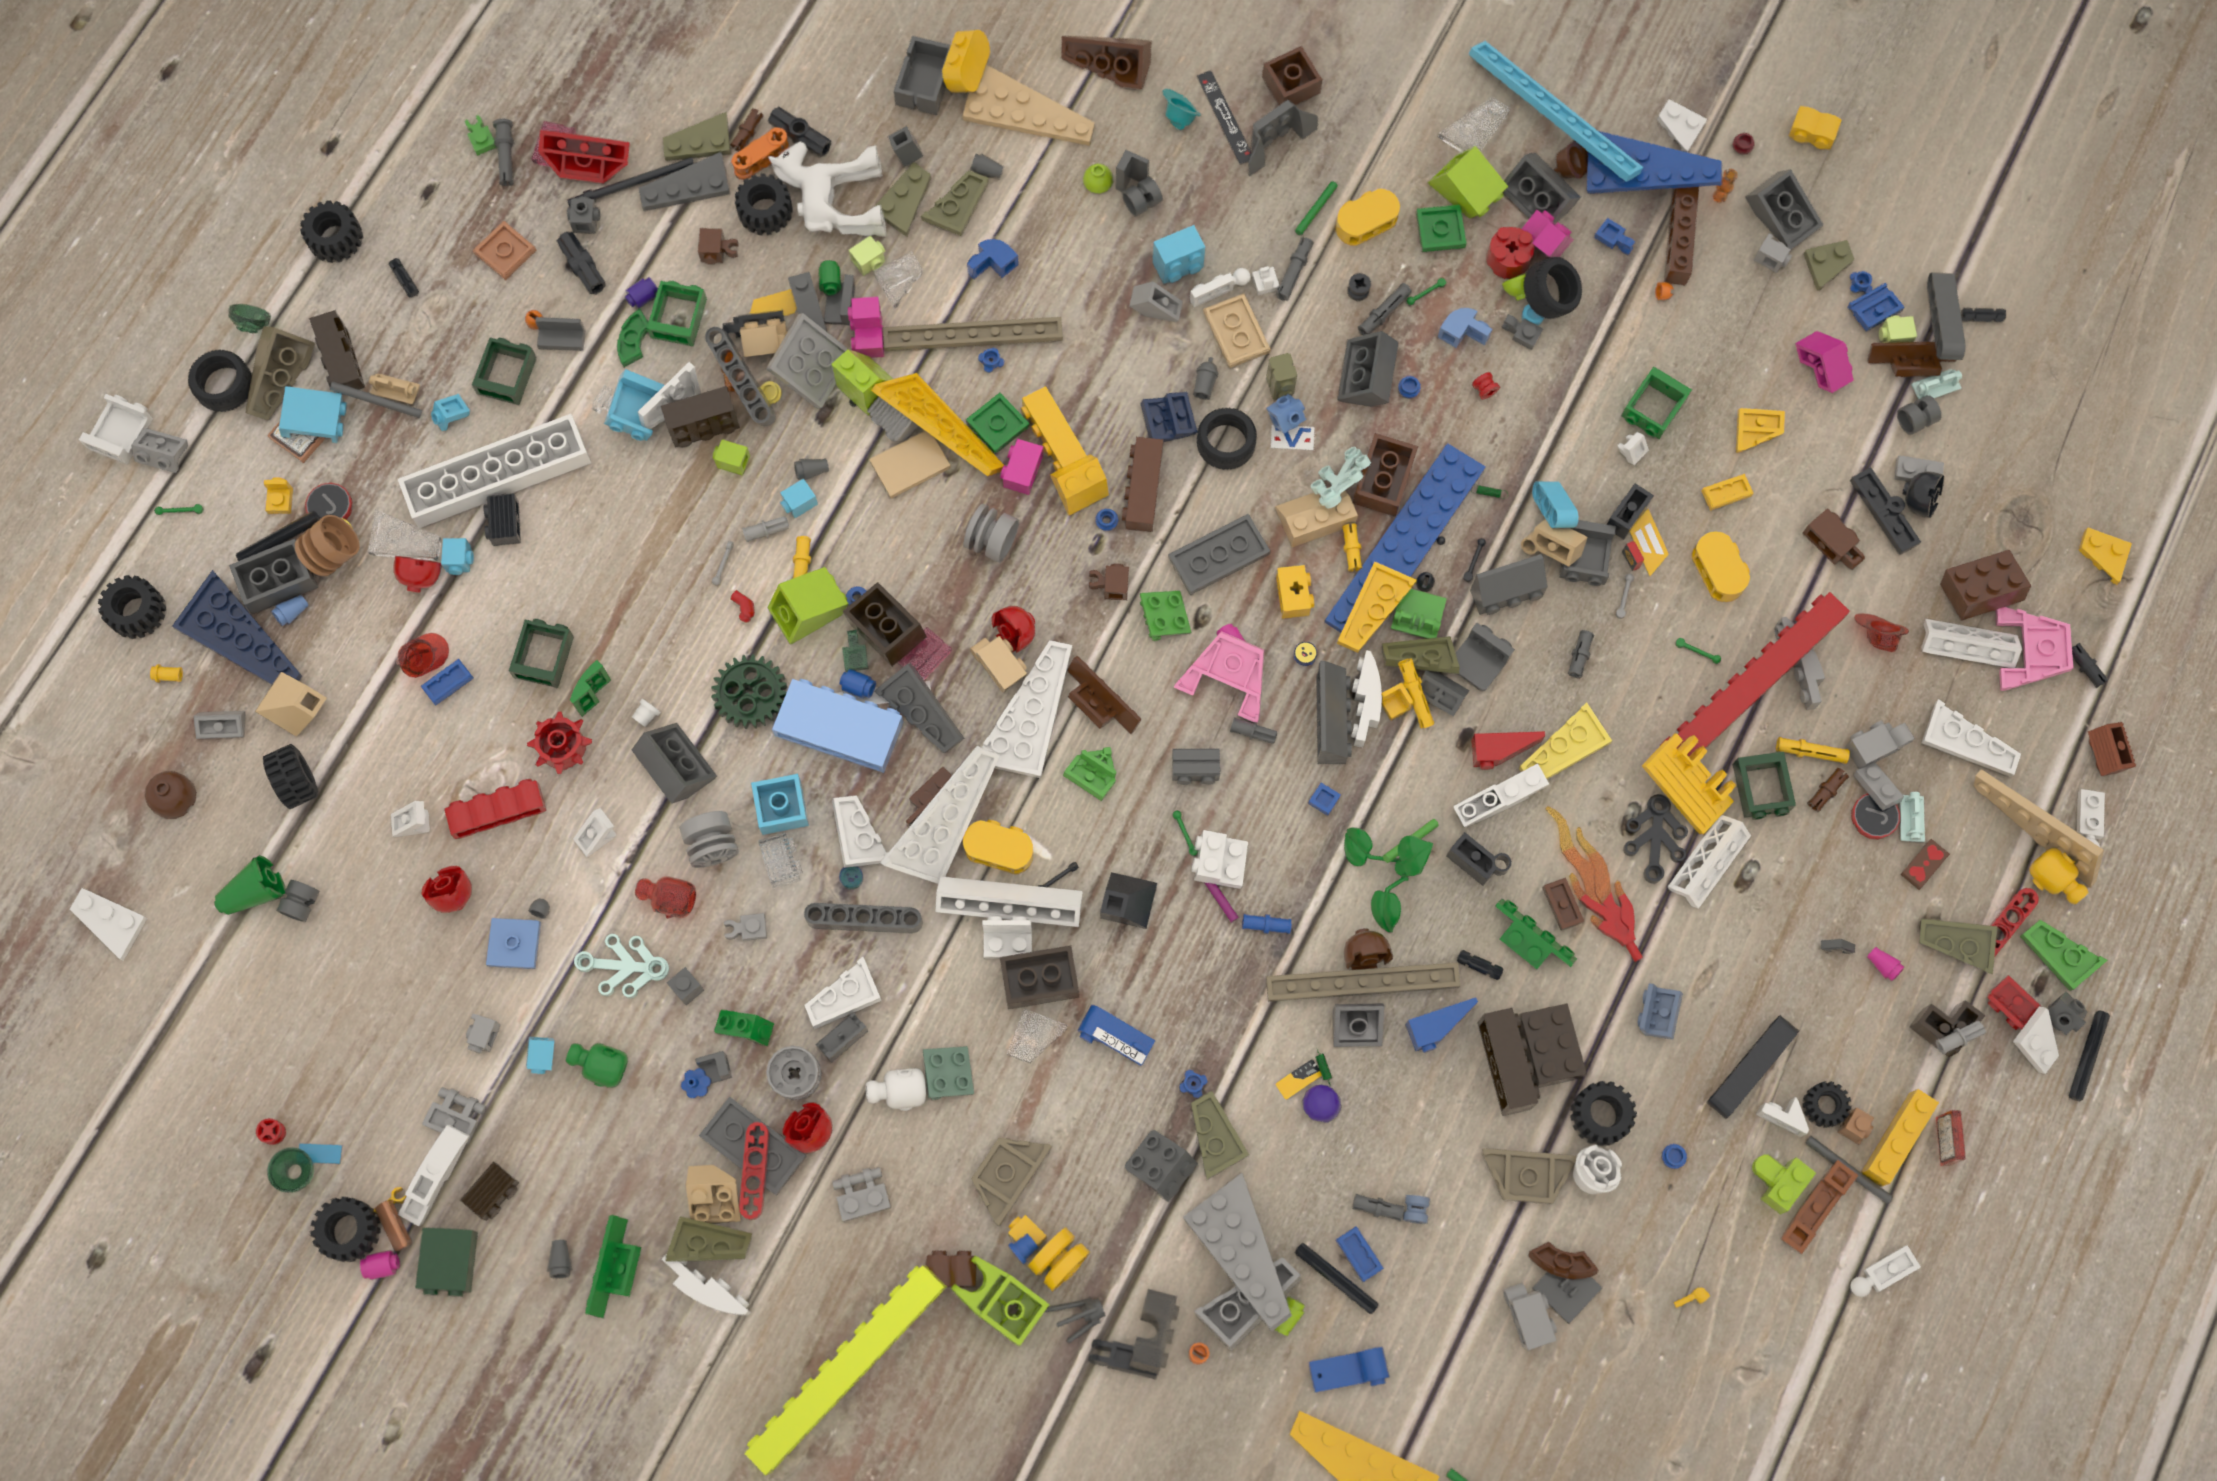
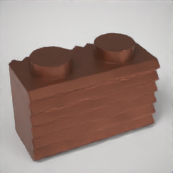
[2087,722,2137,776]

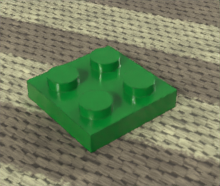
[1416,205,1467,252]
[966,392,1030,454]

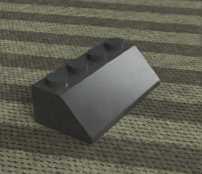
[1316,661,1352,764]

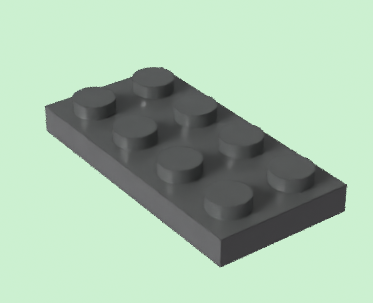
[1168,514,1271,595]
[699,1096,807,1196]

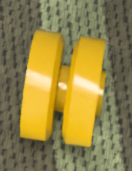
[1028,1227,1091,1292]

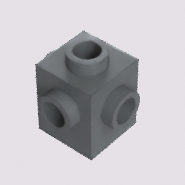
[567,197,601,233]
[2047,992,2088,1035]

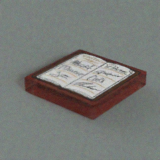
[1936,1110,1966,1166]

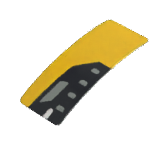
[1276,1059,1322,1100]

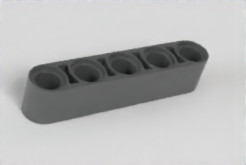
[1927,272,1966,360]
[705,327,776,426]
[804,903,923,933]

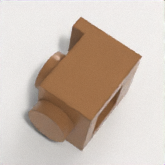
[1837,1107,1874,1145]

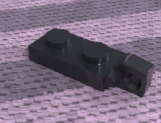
[722,310,785,337]

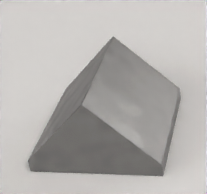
[1332,1003,1384,1047]

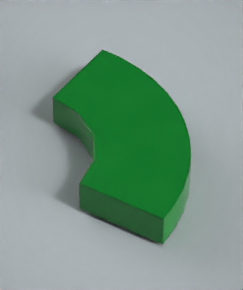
[617,309,648,368]

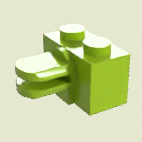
[1752,1154,1816,1215]

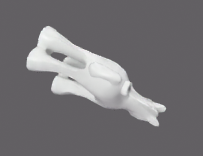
[769,142,886,237]

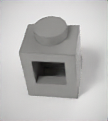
[1754,233,1792,273]
[466,1014,501,1054]

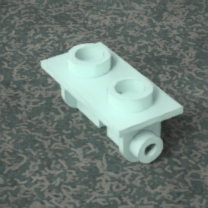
[1911,369,1962,399]
[1900,792,1925,842]

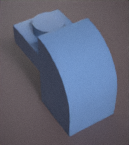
[1438,308,1492,348]

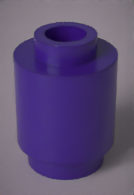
[624,277,658,309]

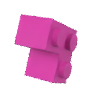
[1522,210,1574,257]
[848,297,884,358]
[1795,331,1854,393]

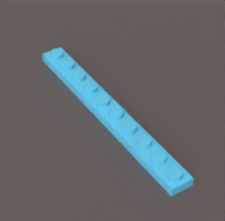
[1469,41,1643,182]

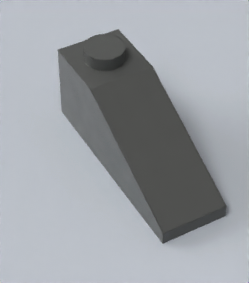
[788,272,827,332]

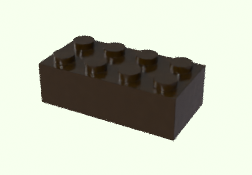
[1477,1007,1540,1116]

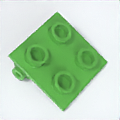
[1391,589,1447,639]
[1140,590,1192,641]

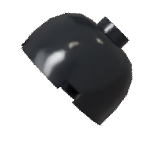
[1903,471,1945,518]

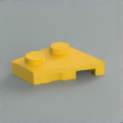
[1736,408,1785,453]
[2079,527,2132,585]

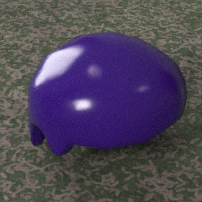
[1302,1085,1342,1123]

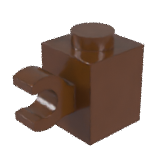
[698,228,739,265]
[1089,563,1129,601]

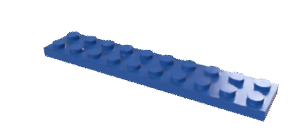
[1324,443,1486,647]

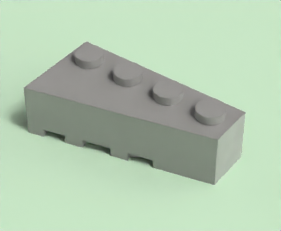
[1194,1257,1301,1351]

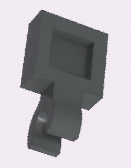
[1502,314,1543,350]

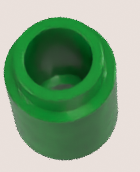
[818,260,842,295]

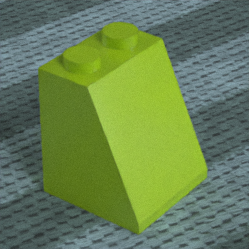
[1428,146,1508,219]
[832,349,893,416]
[767,567,848,644]

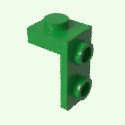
[714,1010,774,1046]

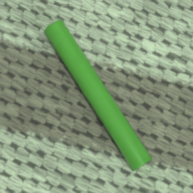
[1383,819,1439,863]

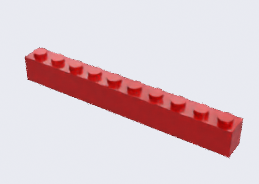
[1660,592,1850,757]

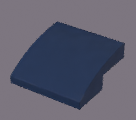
[1140,392,1197,442]

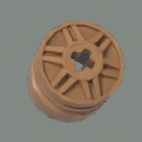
[295,515,360,577]

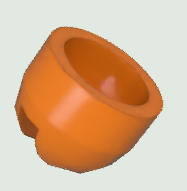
[1655,282,1674,300]
[525,310,543,330]
[1188,1343,1209,1365]

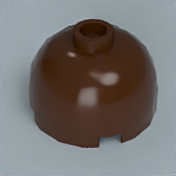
[144,771,197,819]
[1344,928,1393,970]

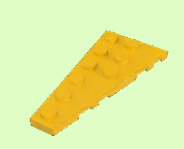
[871,373,1004,476]
[1289,1411,1439,1481]

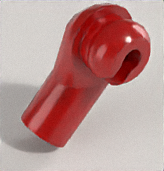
[730,590,755,623]

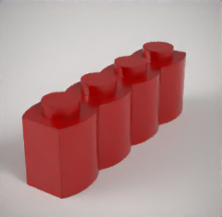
[444,779,547,839]

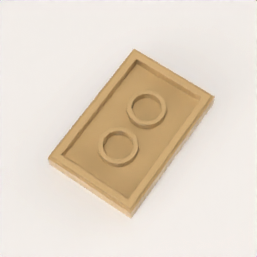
[1203,294,1271,369]
[869,431,951,499]

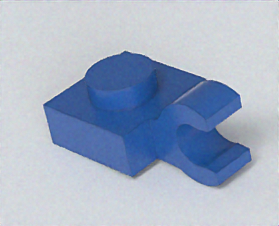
[1594,218,1635,255]

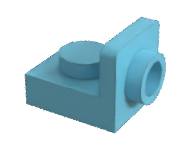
[431,394,470,431]

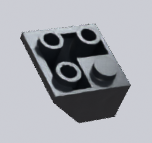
[1100,872,1157,929]

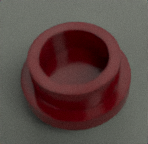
[1732,133,1755,155]

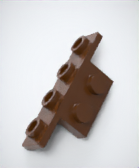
[1867,341,1957,377]
[1067,656,1141,734]

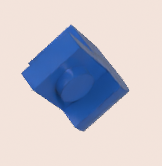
[967,239,1019,279]

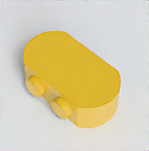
[942,30,990,93]
[1336,188,1400,246]
[1691,532,1750,602]
[963,820,1034,875]

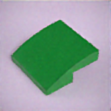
[570,660,611,717]

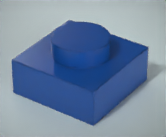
[1308,783,1341,816]

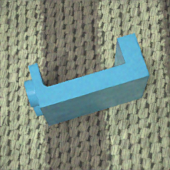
[604,369,665,441]
[279,386,347,443]

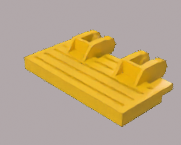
[1642,733,1736,834]

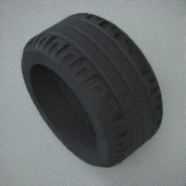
[1524,257,1582,319]
[188,350,252,412]
[1197,407,1257,470]

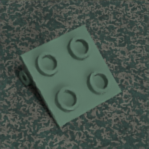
[922,1046,974,1100]

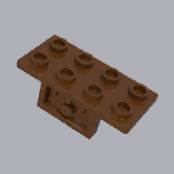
[906,767,952,829]

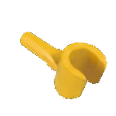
[374,1187,407,1214]
[1673,1287,1710,1308]

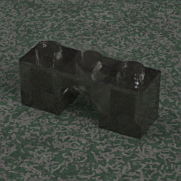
[1129,1289,1180,1375]

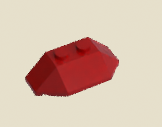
[538,130,630,183]

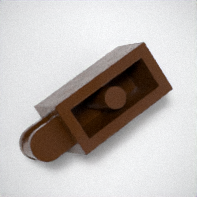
[1803,508,1865,570]

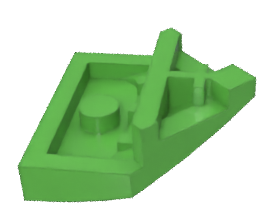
[1063,747,1116,801]

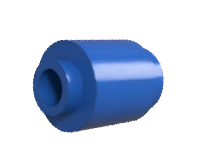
[839,669,876,698]

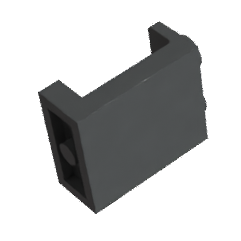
[1559,520,1616,586]

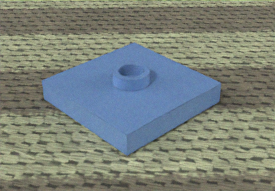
[486,918,541,969]

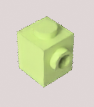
[849,236,885,276]
[1879,316,1917,343]

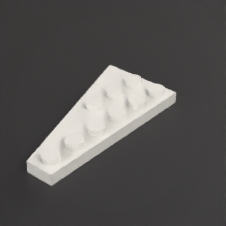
[982,640,1072,778]
[880,746,1000,884]

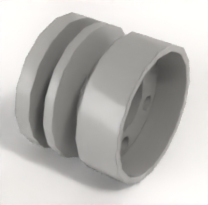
[963,503,1019,563]
[679,811,739,868]
[766,1046,822,1100]

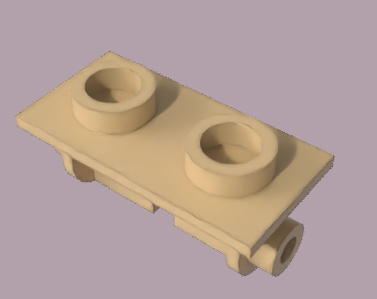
[369,373,420,405]

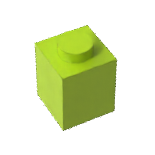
[713,439,750,476]

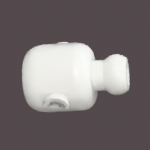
[865,1068,926,1111]

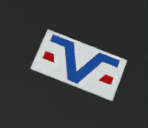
[1271,425,1314,450]

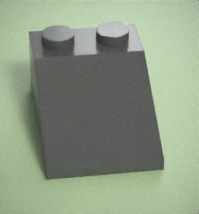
[1745,169,1824,249]

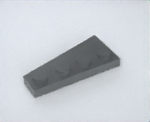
[639,152,730,211]

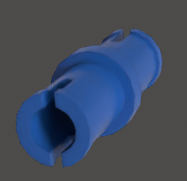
[1242,914,1292,934]

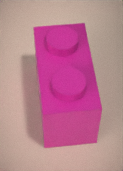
[1000,439,1044,495]

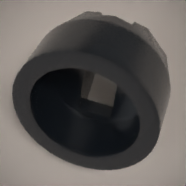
[1416,572,1435,592]

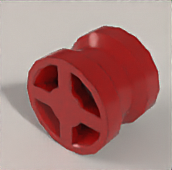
[1472,372,1500,400]
[256,1118,286,1145]

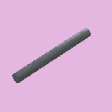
[330,381,422,418]
[1805,1136,1893,1204]

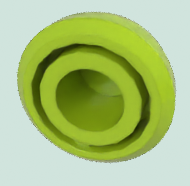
[1083,164,1113,193]
[1502,274,1526,301]

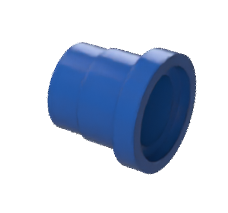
[1008,1233,1039,1265]

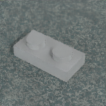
[1894,455,1944,482]
[1854,762,1904,810]

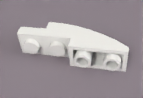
[1351,650,1382,748]
[1453,764,1549,827]
[398,1125,470,1226]
[662,1255,751,1316]

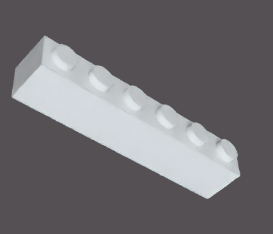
[936,876,1083,927]

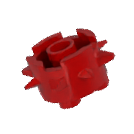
[527,712,592,774]

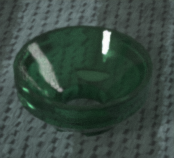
[228,304,271,333]
[267,1147,314,1193]

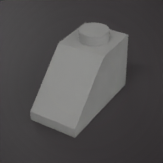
[1130,281,1183,322]

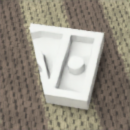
[1657,99,1707,152]
[2013,1006,2059,1074]

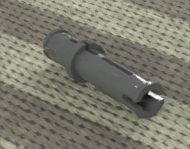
[1276,237,1314,301]
[1357,283,1412,335]

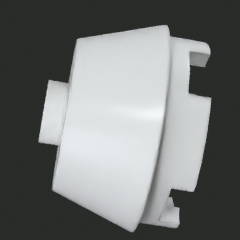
[1573,1145,1622,1194]

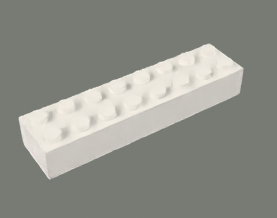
[398,414,591,529]

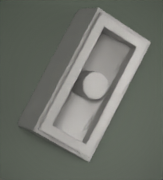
[194,711,246,739]

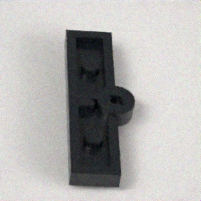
[1850,467,1921,555]

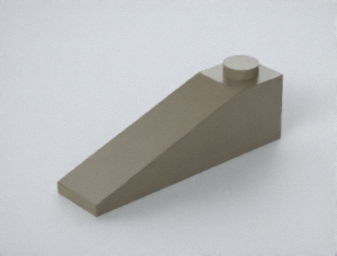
[245,326,315,421]

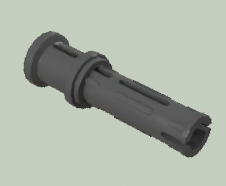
[493,118,514,186]

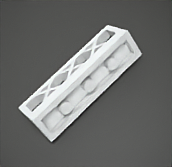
[1921,619,2022,668]
[1668,815,1751,909]

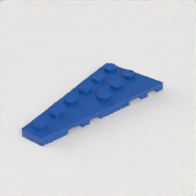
[1587,131,1722,194]

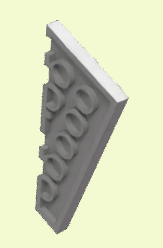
[1183,1173,1292,1331]

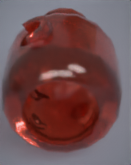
[635,876,697,919]

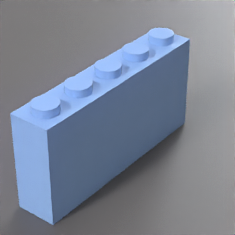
[772,679,904,773]

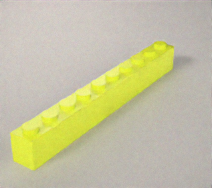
[744,1266,947,1475]

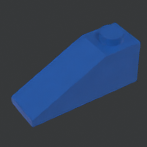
[1405,997,1478,1053]

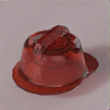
[1854,613,1909,652]
[395,633,449,678]

